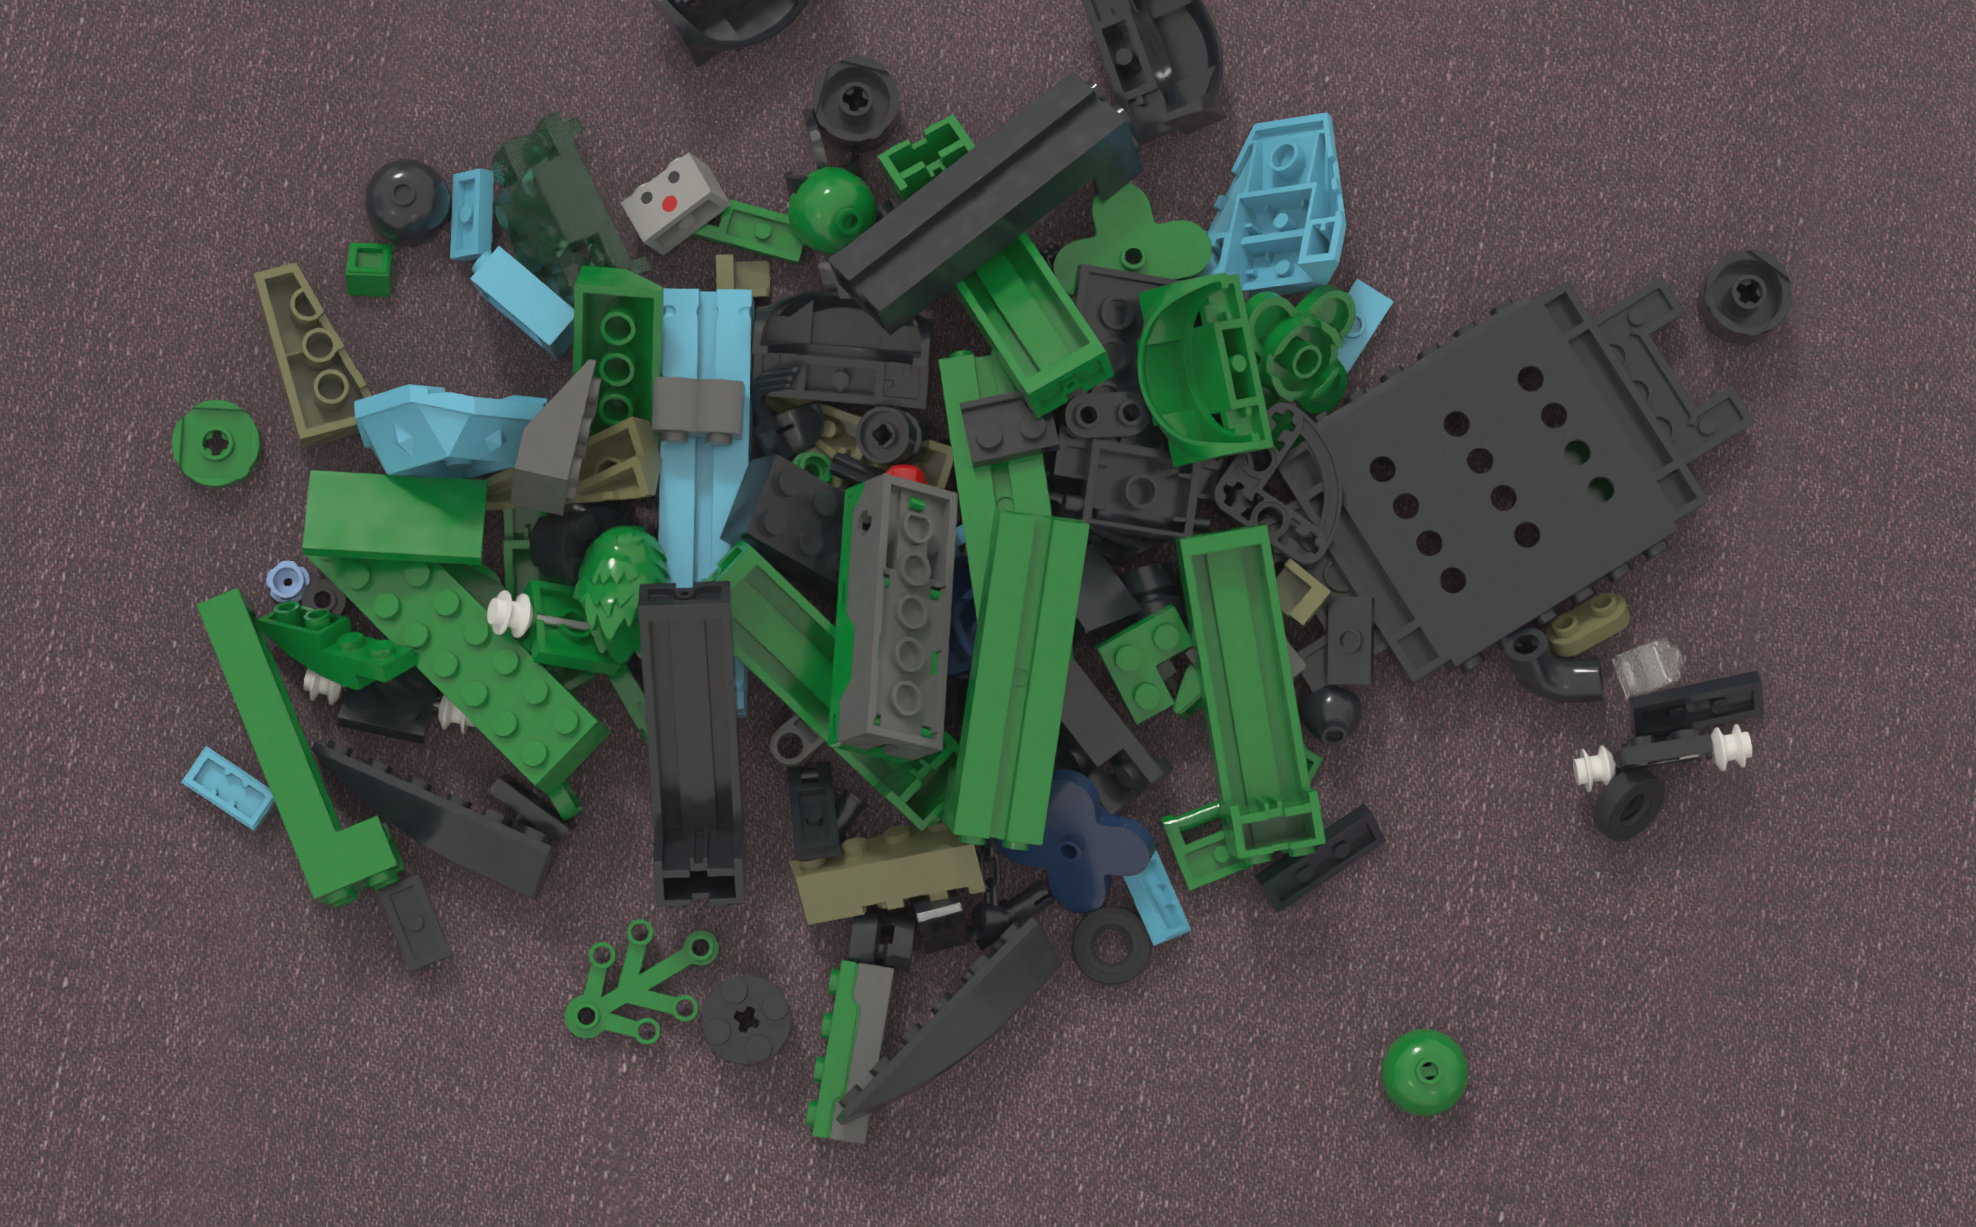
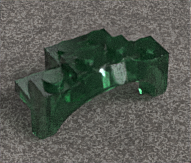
[492,111,651,309]

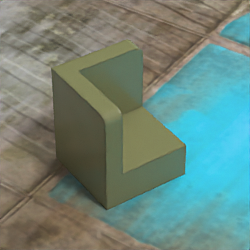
[716,254,771,305]
[1276,559,1331,629]

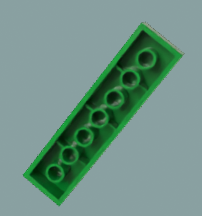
[301,550,612,796]

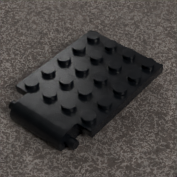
[1049,264,1249,542]

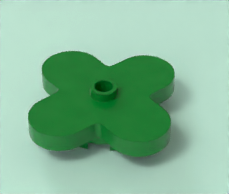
[1052,183,1212,298]
[1245,285,1356,416]

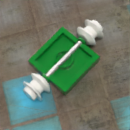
[487,579,642,675]

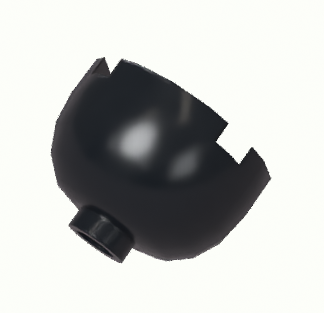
[364,159,452,247]

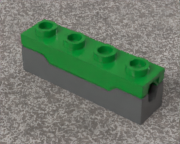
[805,960,895,1145]

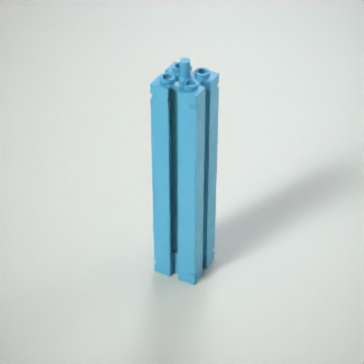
[658,288,755,718]

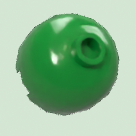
[788,167,878,255]
[1380,1029,1468,1117]

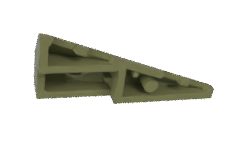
[766,396,957,492]
[485,416,662,511]

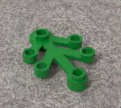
[565,919,719,1045]

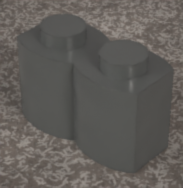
[652,377,745,447]

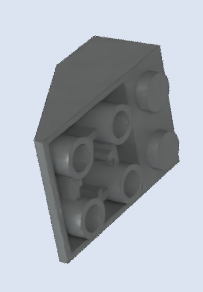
[511,359,602,516]

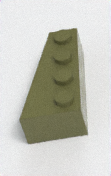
[254,263,372,449]
[789,818,986,925]

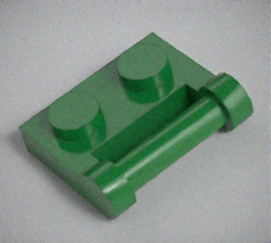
[1159,800,1260,892]

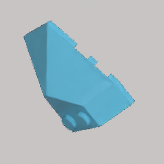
[1196,112,1346,299]

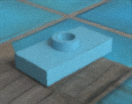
[1337,279,1394,374]
[181,746,275,832]
[1123,850,1191,946]

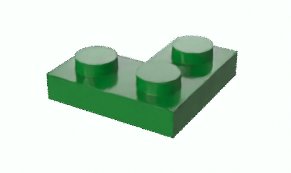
[1094,604,1192,725]

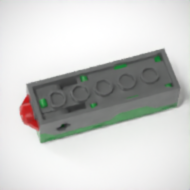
[828,464,958,763]

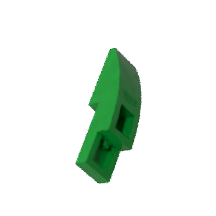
[258,601,417,690]

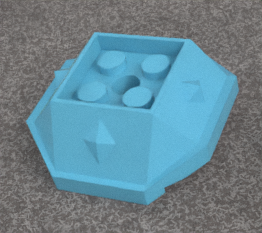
[354,384,548,479]

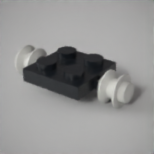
[303,666,476,744]
[1573,724,1752,792]

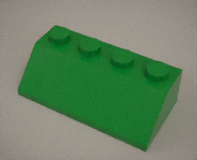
[573,266,664,450]

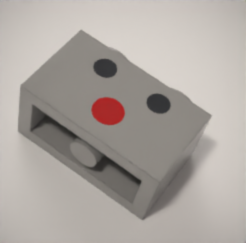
[621,152,731,255]

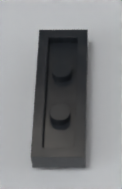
[1629,671,1764,738]
[1254,803,1386,913]

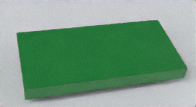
[302,470,488,565]

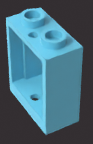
[470,246,574,361]

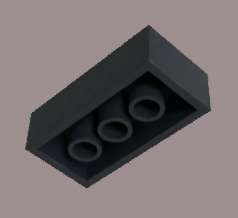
[720,454,845,605]

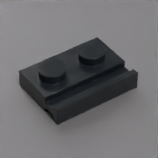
[960,391,1060,468]

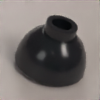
[1301,687,1362,746]

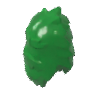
[573,526,670,665]

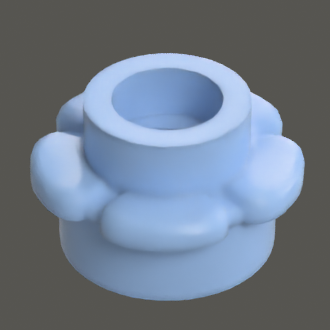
[266,560,310,603]

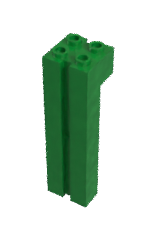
[878,114,1115,419]
[939,349,1074,660]
[942,508,1090,851]
[1175,524,1326,865]
[700,539,960,831]
[197,588,407,908]

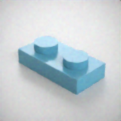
[450,168,494,262]

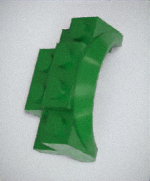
[1137,272,1274,467]

